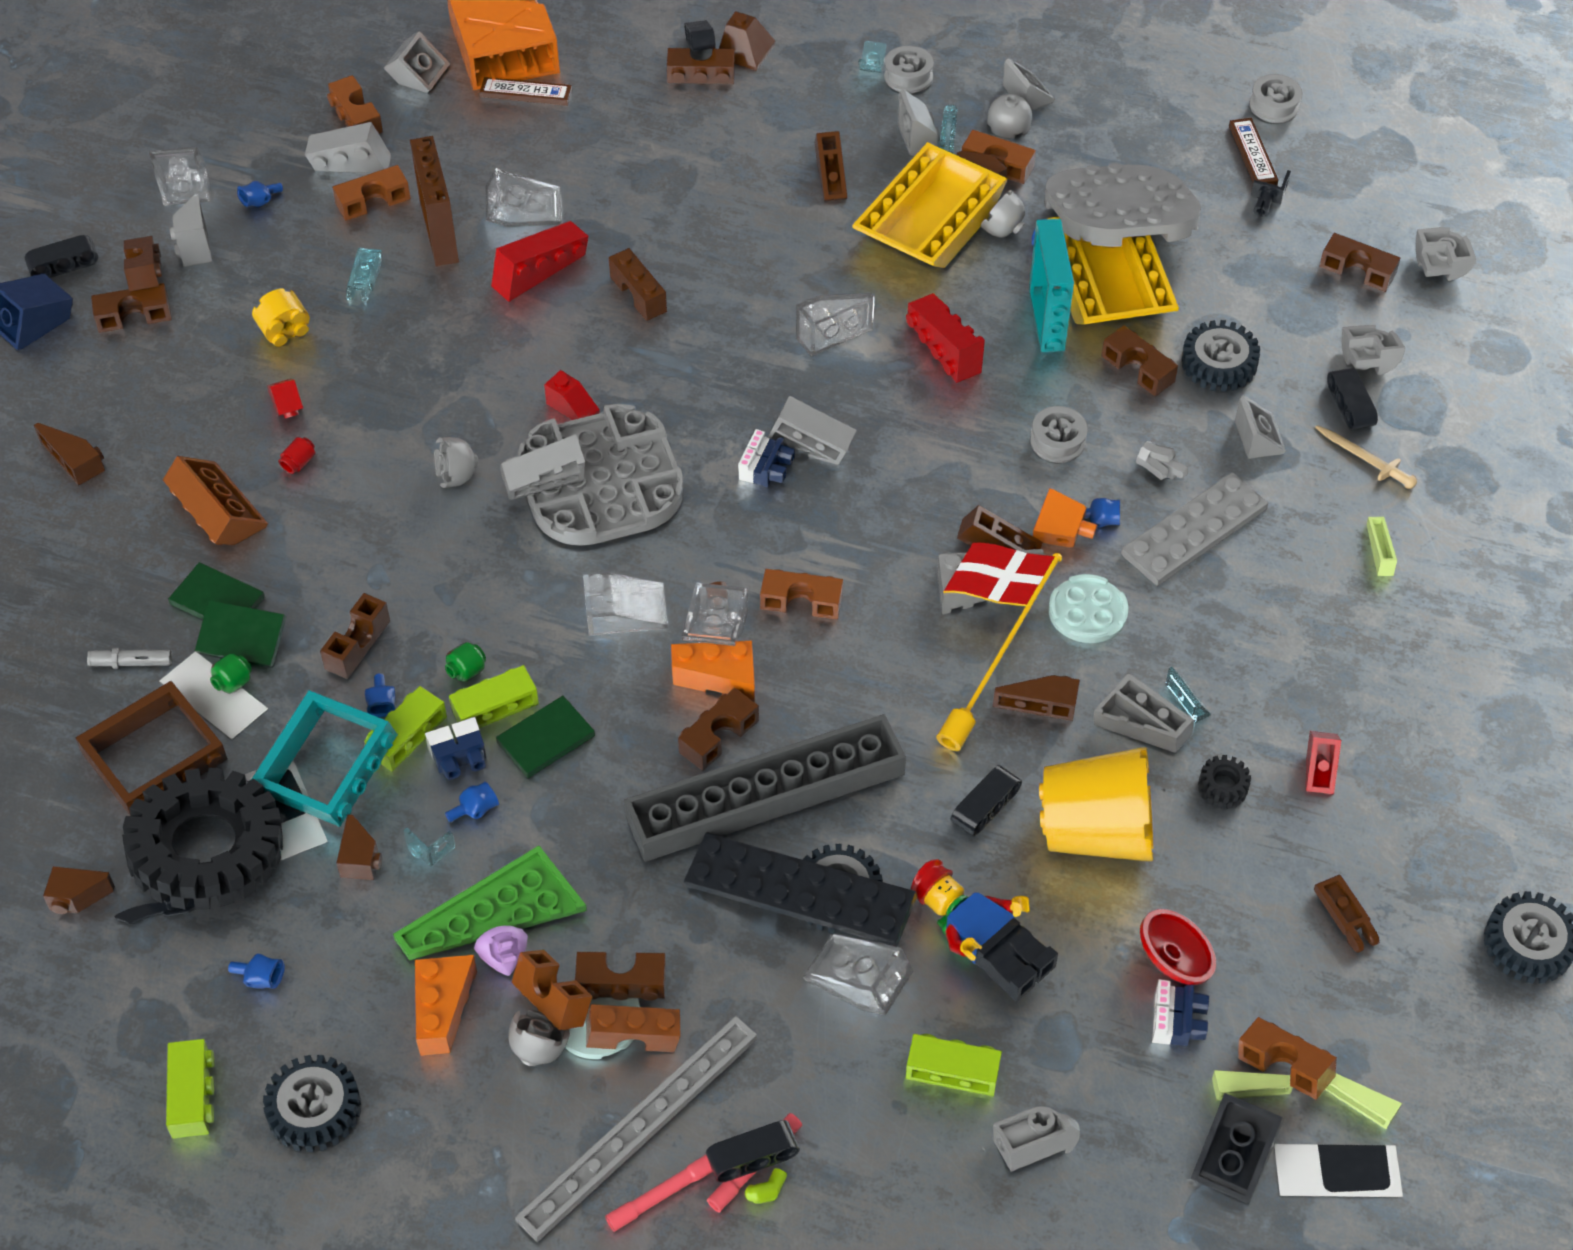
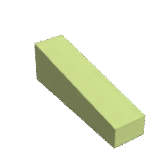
[1367,517,1397,576]
[1212,1070,1293,1101]
[1325,1073,1402,1129]

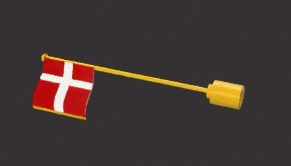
[936,543,1062,751]

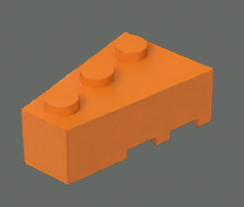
[671,641,755,702]
[415,955,477,1056]

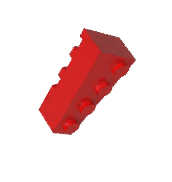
[491,221,589,302]
[906,293,985,383]

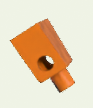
[1033,488,1097,547]

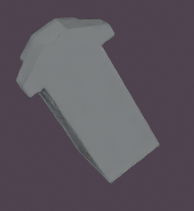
[993,1106,1080,1172]

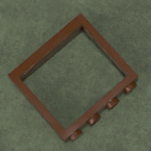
[410,136,459,267]
[75,681,228,816]

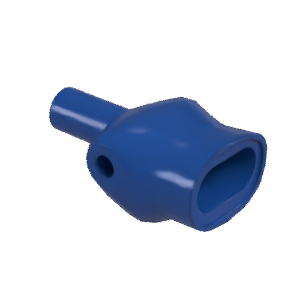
[237,181,283,207]
[1085,498,1120,528]
[365,673,396,718]
[445,782,499,822]
[228,954,285,989]

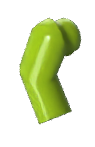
[745,1168,787,1204]

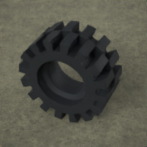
[1198,755,1251,809]

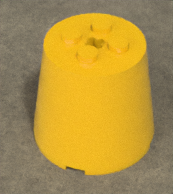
[1039,747,1154,862]

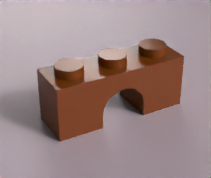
[327,75,383,134]
[962,130,1036,184]
[332,165,411,221]
[760,569,843,620]
[511,949,592,1030]
[586,1004,681,1052]
[1238,1017,1337,1100]

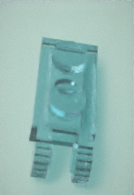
[940,104,957,153]
[346,248,382,302]

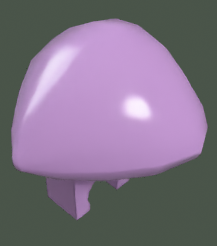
[474,925,528,976]

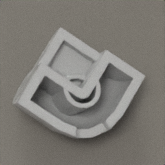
[1416,227,1476,281]
[1342,325,1405,375]

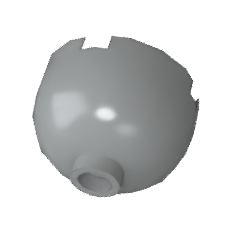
[987,94,1032,139]
[980,190,1025,238]
[434,437,478,488]
[508,1010,570,1066]

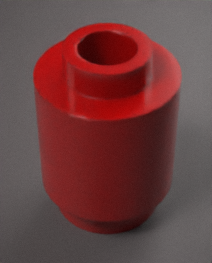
[278,437,316,474]

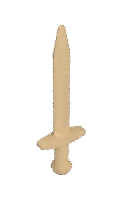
[1315,425,1417,489]

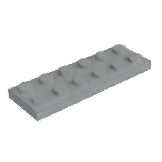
[1121,473,1268,586]

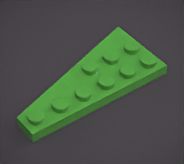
[393,846,587,960]

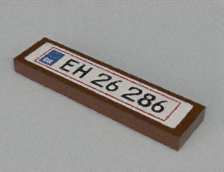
[479,77,572,106]
[1229,118,1279,186]

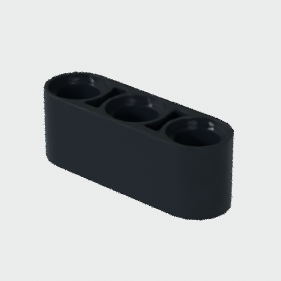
[684,20,716,51]
[25,235,98,278]
[1327,367,1378,430]
[950,765,1022,837]
[706,1120,800,1182]

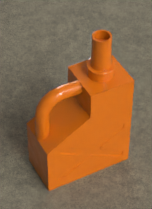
[447,0,560,90]

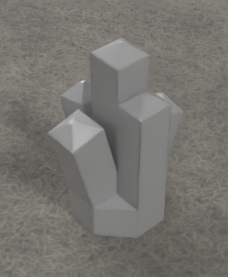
[1136,441,1188,480]

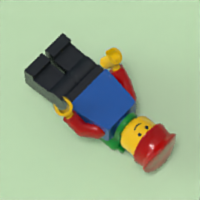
[910,859,1058,1002]

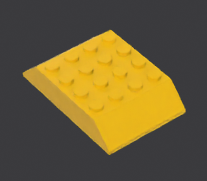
[853,142,1007,268]
[1047,217,1179,324]

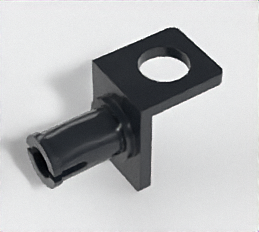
[1251,170,1291,217]

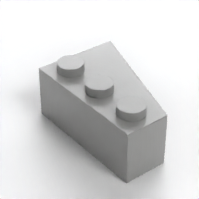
[305,122,391,173]
[767,396,856,465]
[501,434,585,500]
[1094,673,1194,753]

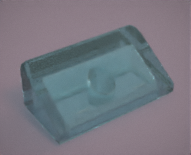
[1165,667,1211,723]

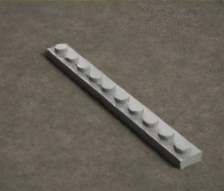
[515,1016,757,1242]

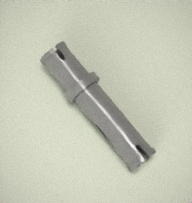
[87,648,172,669]

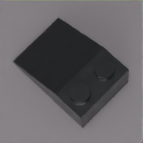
[1191,1093,1285,1204]

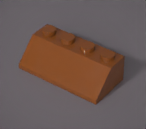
[163,456,268,545]

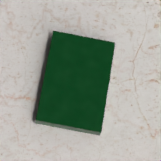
[168,562,265,620]
[194,600,287,667]
[496,695,595,778]

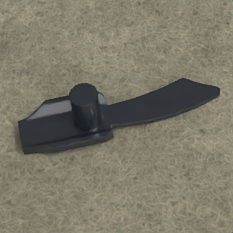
[115,896,195,924]

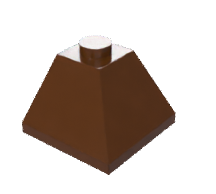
[719,11,775,71]

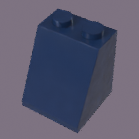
[0,274,73,350]

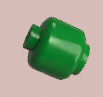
[445,642,486,682]
[210,654,252,694]

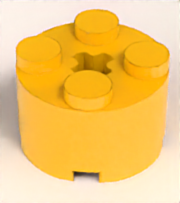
[252,288,310,347]

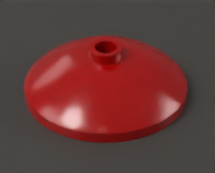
[1140,909,1216,985]

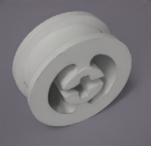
[884,46,934,93]
[1249,74,1303,123]
[1030,406,1088,463]

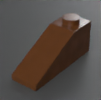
[814,131,848,201]
[34,423,105,486]
[957,505,1043,550]
[993,675,1080,721]

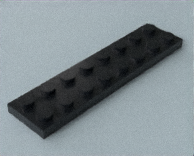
[684,833,918,947]

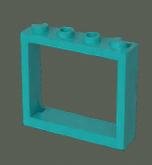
[1029,219,1074,352]
[251,690,398,827]

